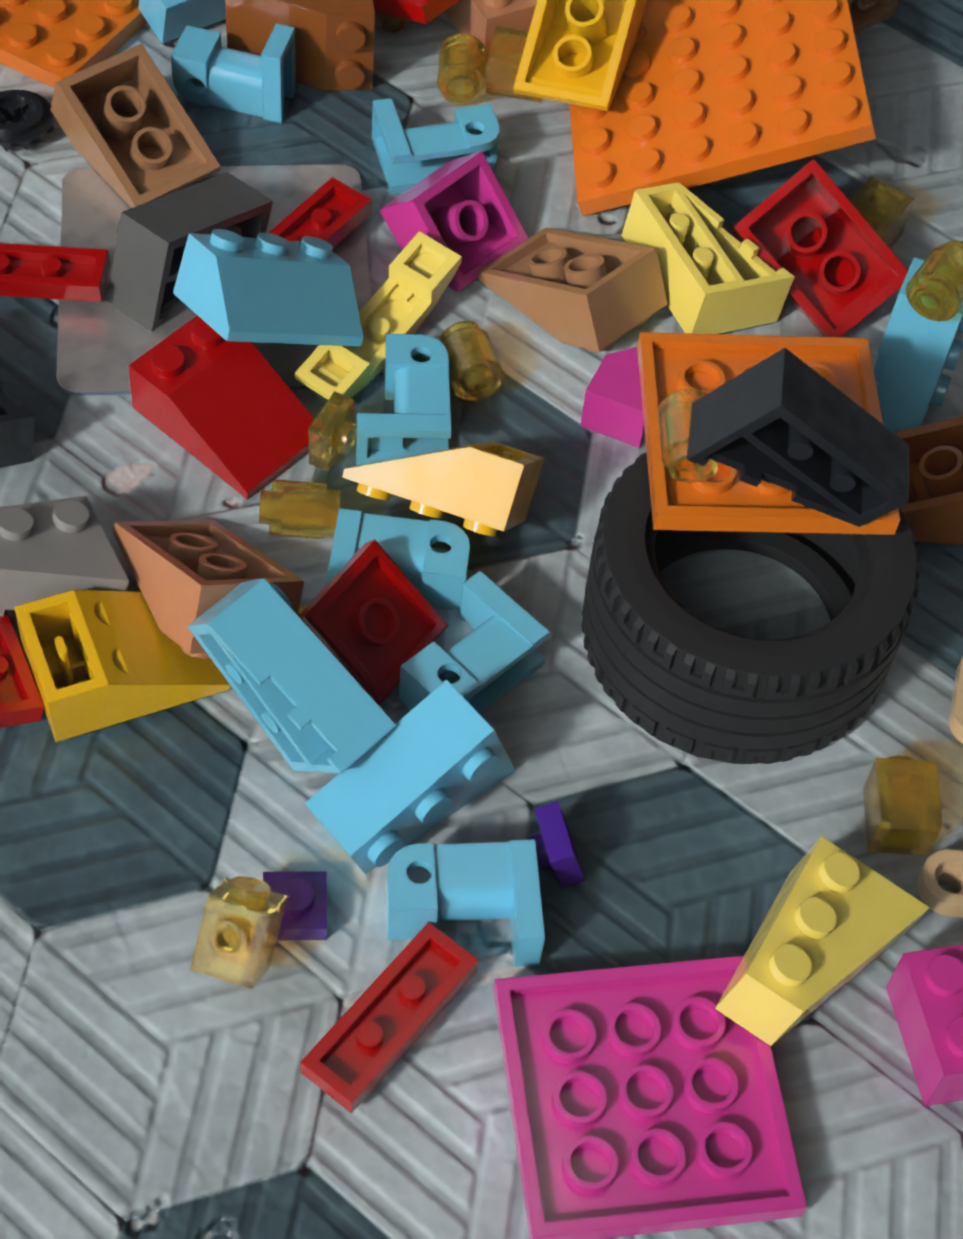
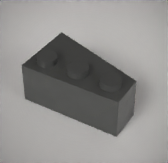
[106,172,273,332]

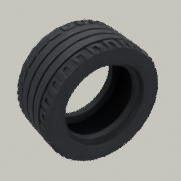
[581,452,921,764]

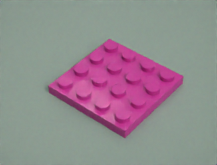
[493,956,807,1239]

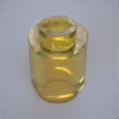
[437,34,486,105]
[906,240,963,321]
[440,321,504,401]
[658,388,719,483]
[259,479,341,539]

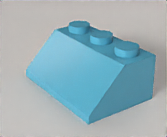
[173,229,363,347]

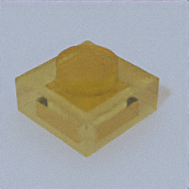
[309,391,357,472]

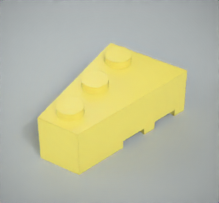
[621,182,794,334]
[715,836,930,1046]

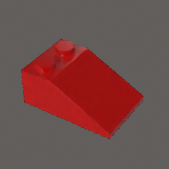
[733,159,908,337]
[129,315,325,500]

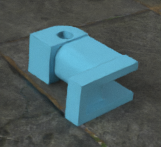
[171,23,296,123]
[372,98,500,194]
[356,334,451,466]
[325,508,470,611]
[399,571,550,714]
[386,840,545,967]

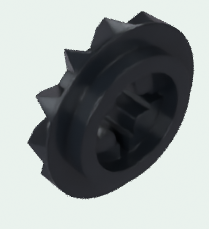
[0,90,54,152]

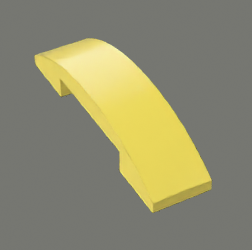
[294,231,462,406]

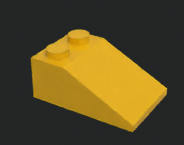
[513,0,647,111]

